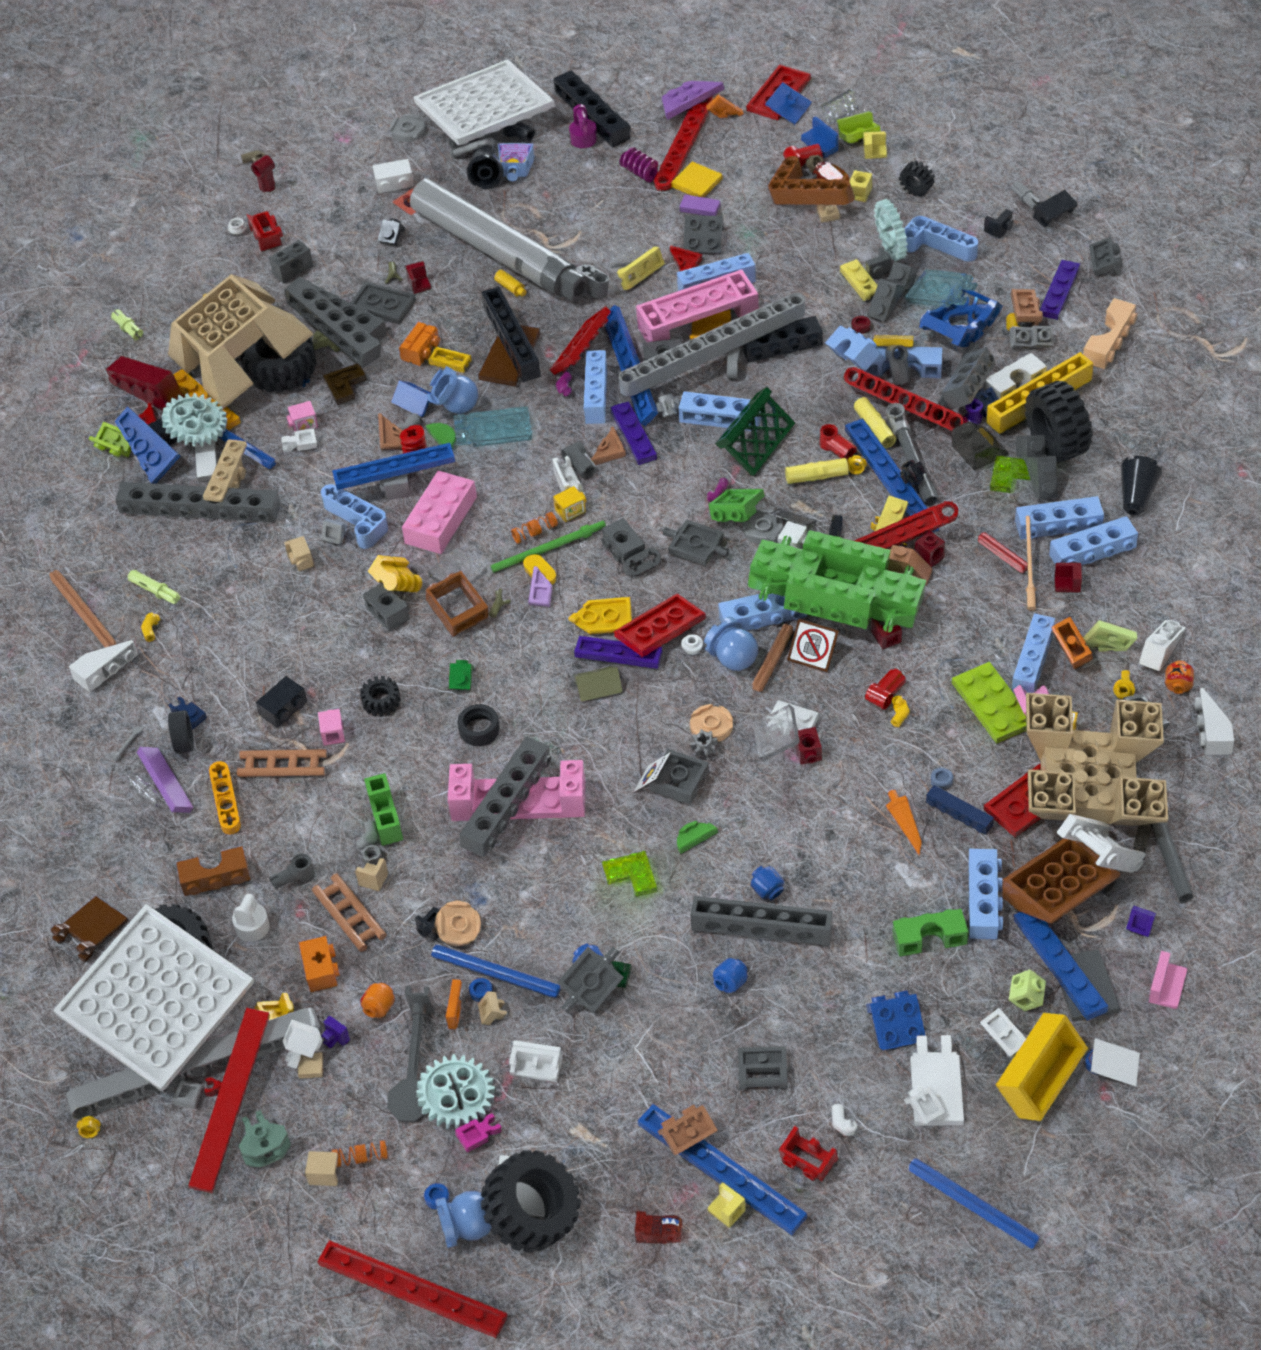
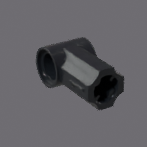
[503,121,536,143]

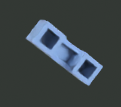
[825,325,881,371]

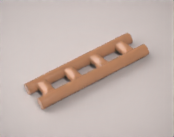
[237,749,327,777]
[312,873,387,952]

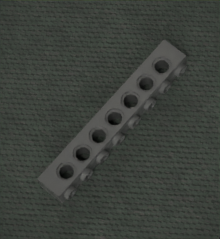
[115,482,280,522]

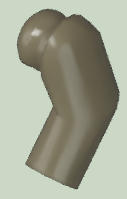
[240,150,265,163]

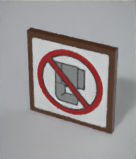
[787,619,839,672]

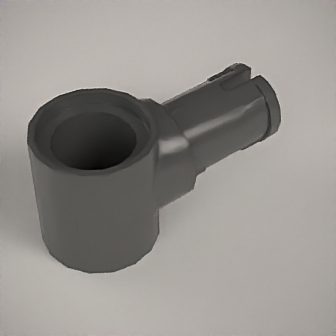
[269,853,314,890]

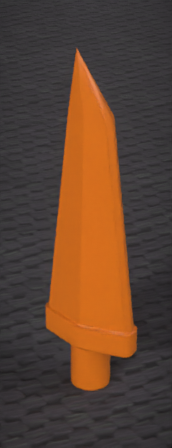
[886,790,922,855]

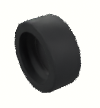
[457,704,500,746]
[168,710,194,753]

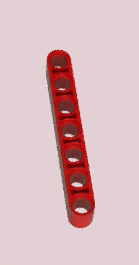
[844,367,969,434]

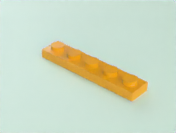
[173,369,241,430]

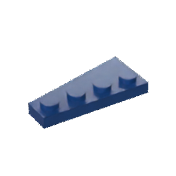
[115,406,181,484]

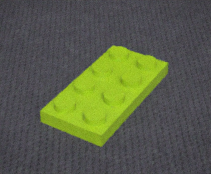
[952,661,1027,744]

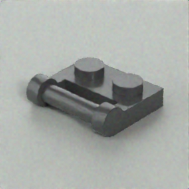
[738,1046,788,1090]

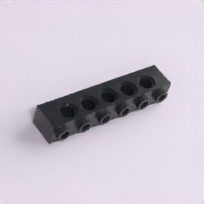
[553,70,631,148]
[481,286,541,382]

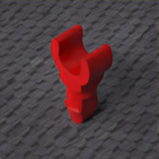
[204,1077,222,1097]

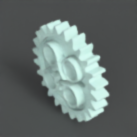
[874,199,908,261]
[162,393,227,447]
[416,1054,495,1129]

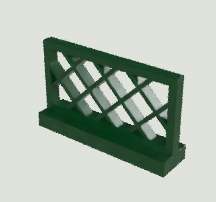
[715,387,795,476]

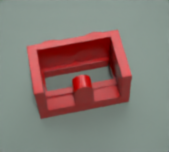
[246,211,283,252]
[779,1126,838,1181]

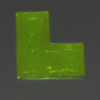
[990,456,1031,493]
[602,851,658,897]

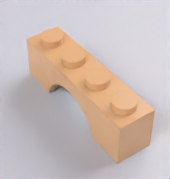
[1083,298,1137,369]

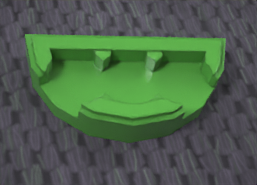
[426,423,456,449]
[677,821,718,854]

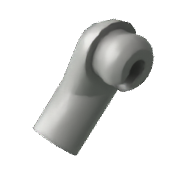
[356,821,378,850]

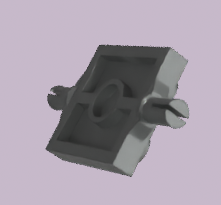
[663,519,730,566]
[557,946,624,1014]

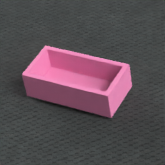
[402,471,477,554]

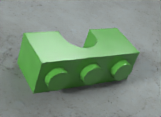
[364,773,403,846]
[892,909,968,957]

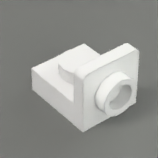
[904,1085,946,1125]

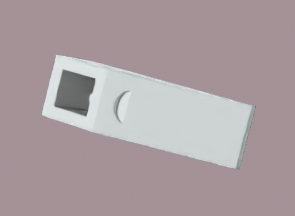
[1139,620,1186,671]
[69,640,138,692]
[1195,688,1234,755]

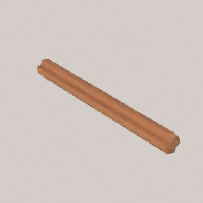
[49,570,117,648]

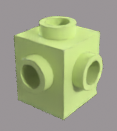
[1009,970,1046,1011]

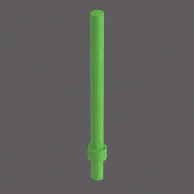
[490,520,606,573]

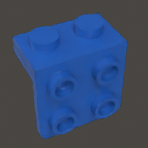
[866,990,926,1050]

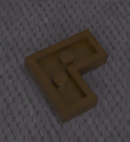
[323,363,367,405]

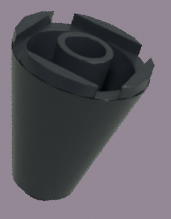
[467,145,503,189]
[1121,455,1163,516]

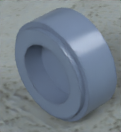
[931,768,953,790]

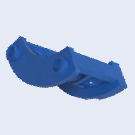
[919,284,1003,347]

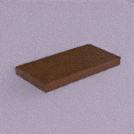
[478,325,540,387]

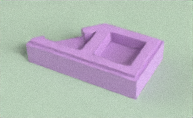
[528,566,553,607]

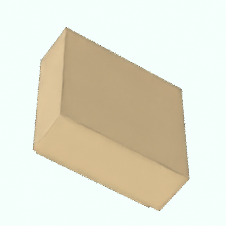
[298,1052,324,1079]

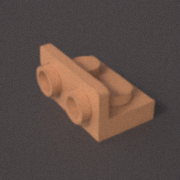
[1011,289,1043,327]
[657,1104,718,1156]

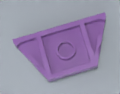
[662,81,724,120]

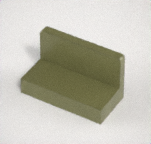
[573,665,622,701]

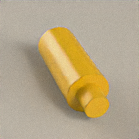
[494,269,527,297]

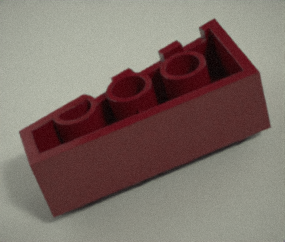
[105,356,184,411]

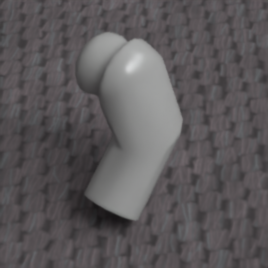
[396,413,421,431]

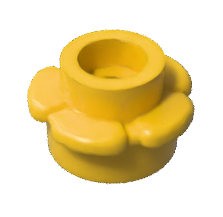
[847,455,867,475]
[77,1116,101,1138]

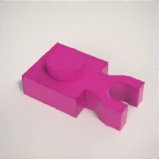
[455,1113,502,1153]

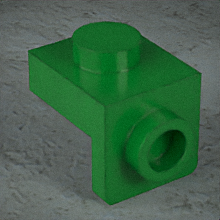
[449,660,474,690]

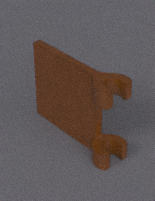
[50,896,128,962]

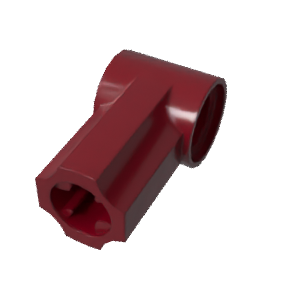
[251,155,275,192]

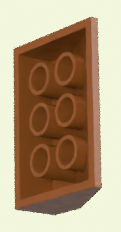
[1002,838,1120,923]

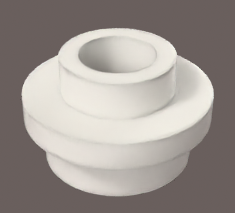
[228,218,247,235]
[681,635,703,655]

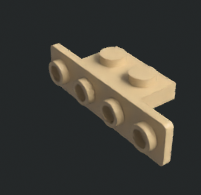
[203,439,247,502]

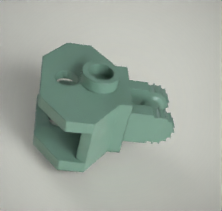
[239,1110,291,1168]

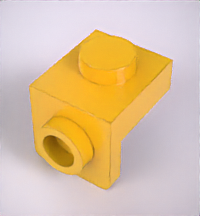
[254,993,294,1020]

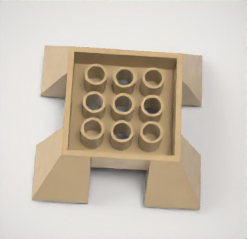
[168,274,313,409]
[1026,693,1168,826]

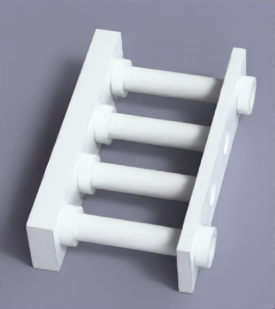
[1057,814,1146,873]

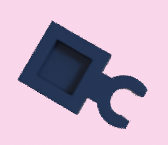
[169,697,207,730]

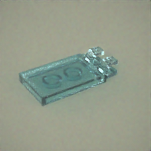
[905,269,978,308]
[454,406,533,447]

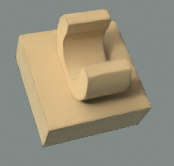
[817,205,840,223]
[478,991,507,1025]

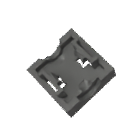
[650,749,709,805]

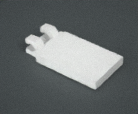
[910,1035,964,1126]

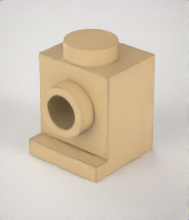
[284,536,314,571]

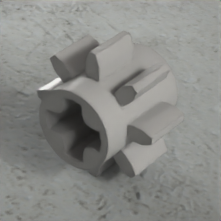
[655,394,680,417]
[690,729,718,758]

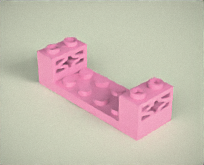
[636,270,759,342]
[448,760,586,821]

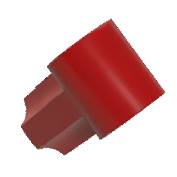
[783,144,822,168]
[819,424,857,460]
[865,668,906,710]

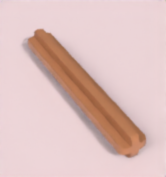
[752,624,793,692]

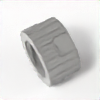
[361,845,383,865]

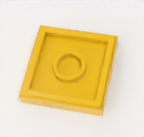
[671,161,723,198]
[873,335,914,347]

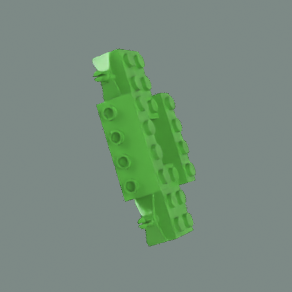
[748,530,926,632]

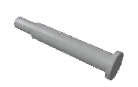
[450,139,489,159]

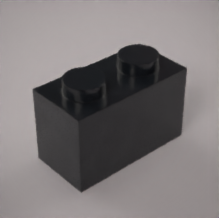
[256,676,307,728]

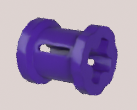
[964,399,983,426]

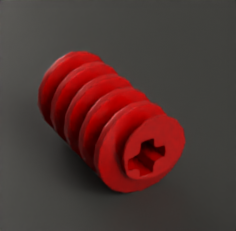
[400,425,427,454]

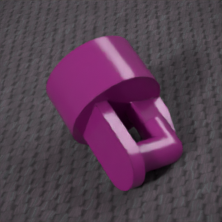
[569,105,597,149]

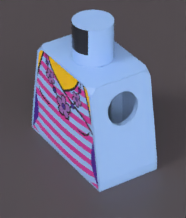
[498,143,534,181]

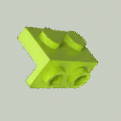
[837,111,881,143]
[89,422,132,458]

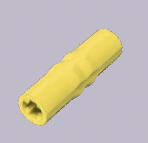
[854,397,896,448]
[785,458,848,484]

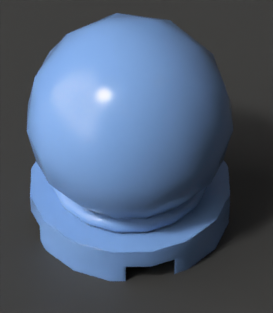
[427,366,478,414]
[704,617,758,671]
[435,1191,492,1248]

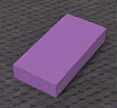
[679,195,720,216]

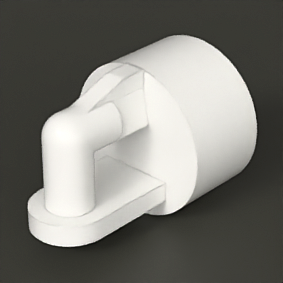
[232,894,270,942]

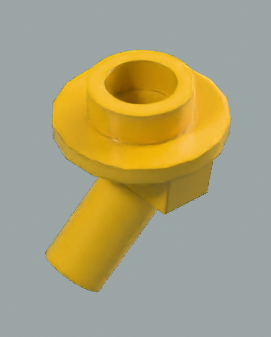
[1113,670,1135,699]

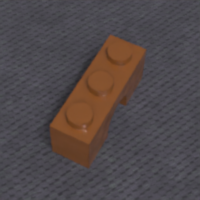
[176,846,251,896]

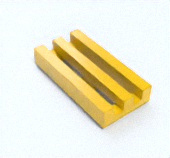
[428,347,472,373]

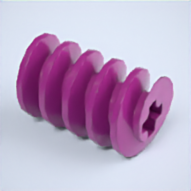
[619,147,658,183]

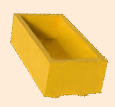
[996,1013,1088,1121]

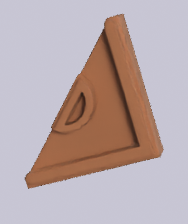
[378,413,402,450]
[590,427,626,465]

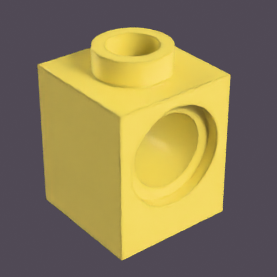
[850,170,872,202]

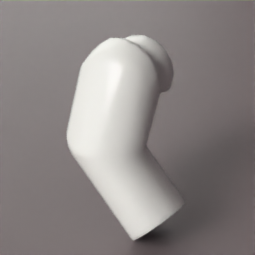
[832,1104,857,1136]

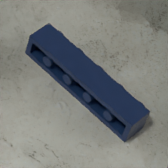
[926,785,994,835]

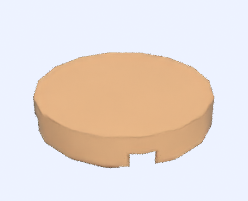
[690,704,733,742]
[434,900,481,947]

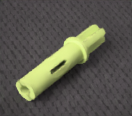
[128,570,180,604]

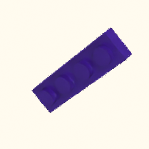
[1039,259,1080,320]
[610,401,657,465]
[574,636,663,669]

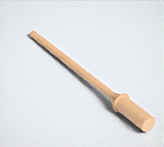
[1026,516,1036,611]

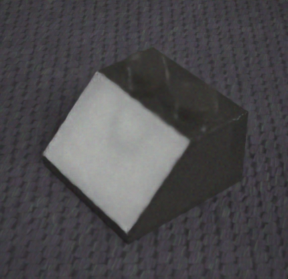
[952,421,1008,471]

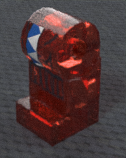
[635,1211,683,1244]

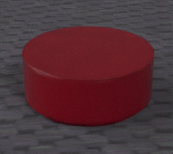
[851,316,871,334]

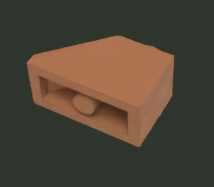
[888,545,932,585]

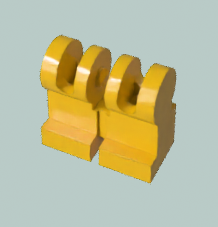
[368,555,422,593]

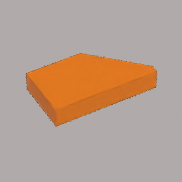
[707,94,743,118]
[446,979,462,1029]

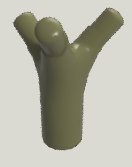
[385,261,402,284]
[488,588,511,618]

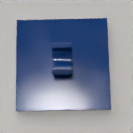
[765,82,812,125]

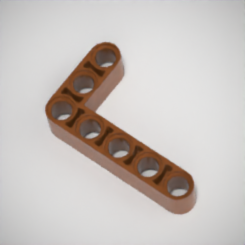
[768,156,855,205]

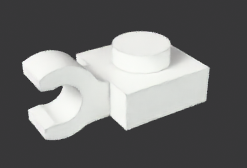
[281,428,317,452]

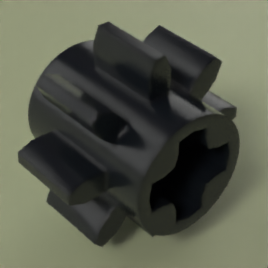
[899,460,926,486]

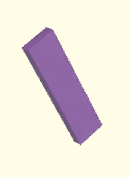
[137,747,193,813]

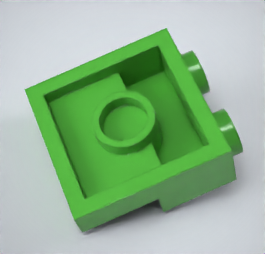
[709,489,765,522]

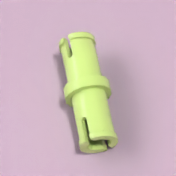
[111,309,143,340]

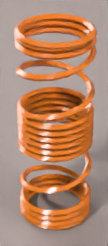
[511,512,558,544]
[332,1140,388,1168]

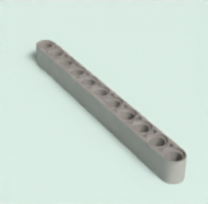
[619,293,805,397]
[66,1008,322,1119]

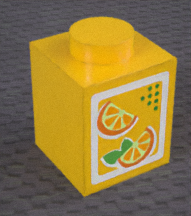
[553,486,587,522]

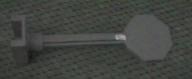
[387,986,436,1123]

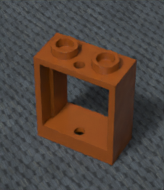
[426,571,488,637]

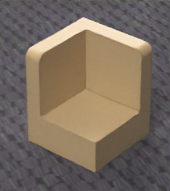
[355,858,388,891]
[305,1151,338,1186]

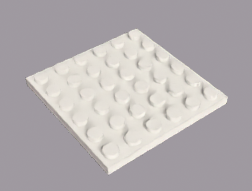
[414,60,555,146]
[53,904,254,1092]

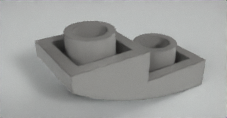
[1010,325,1053,348]

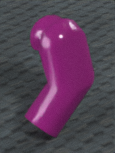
[556,372,572,397]
[707,478,729,502]

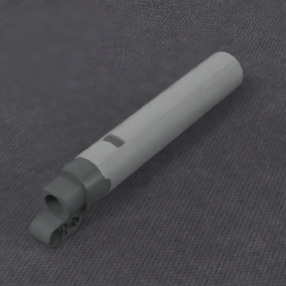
[410,179,609,302]

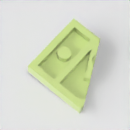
[1083,620,1137,651]

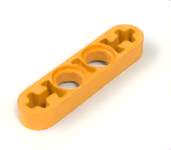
[209,761,241,835]

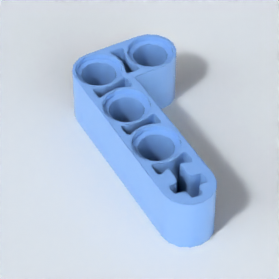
[904,216,978,262]
[321,484,388,549]

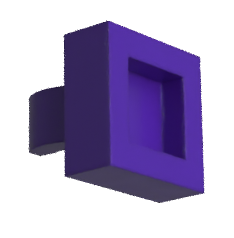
[1126,906,1156,937]
[321,1015,350,1048]

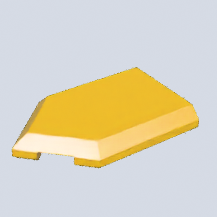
[568,597,632,634]

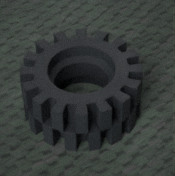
[899,160,935,197]
[360,676,401,717]

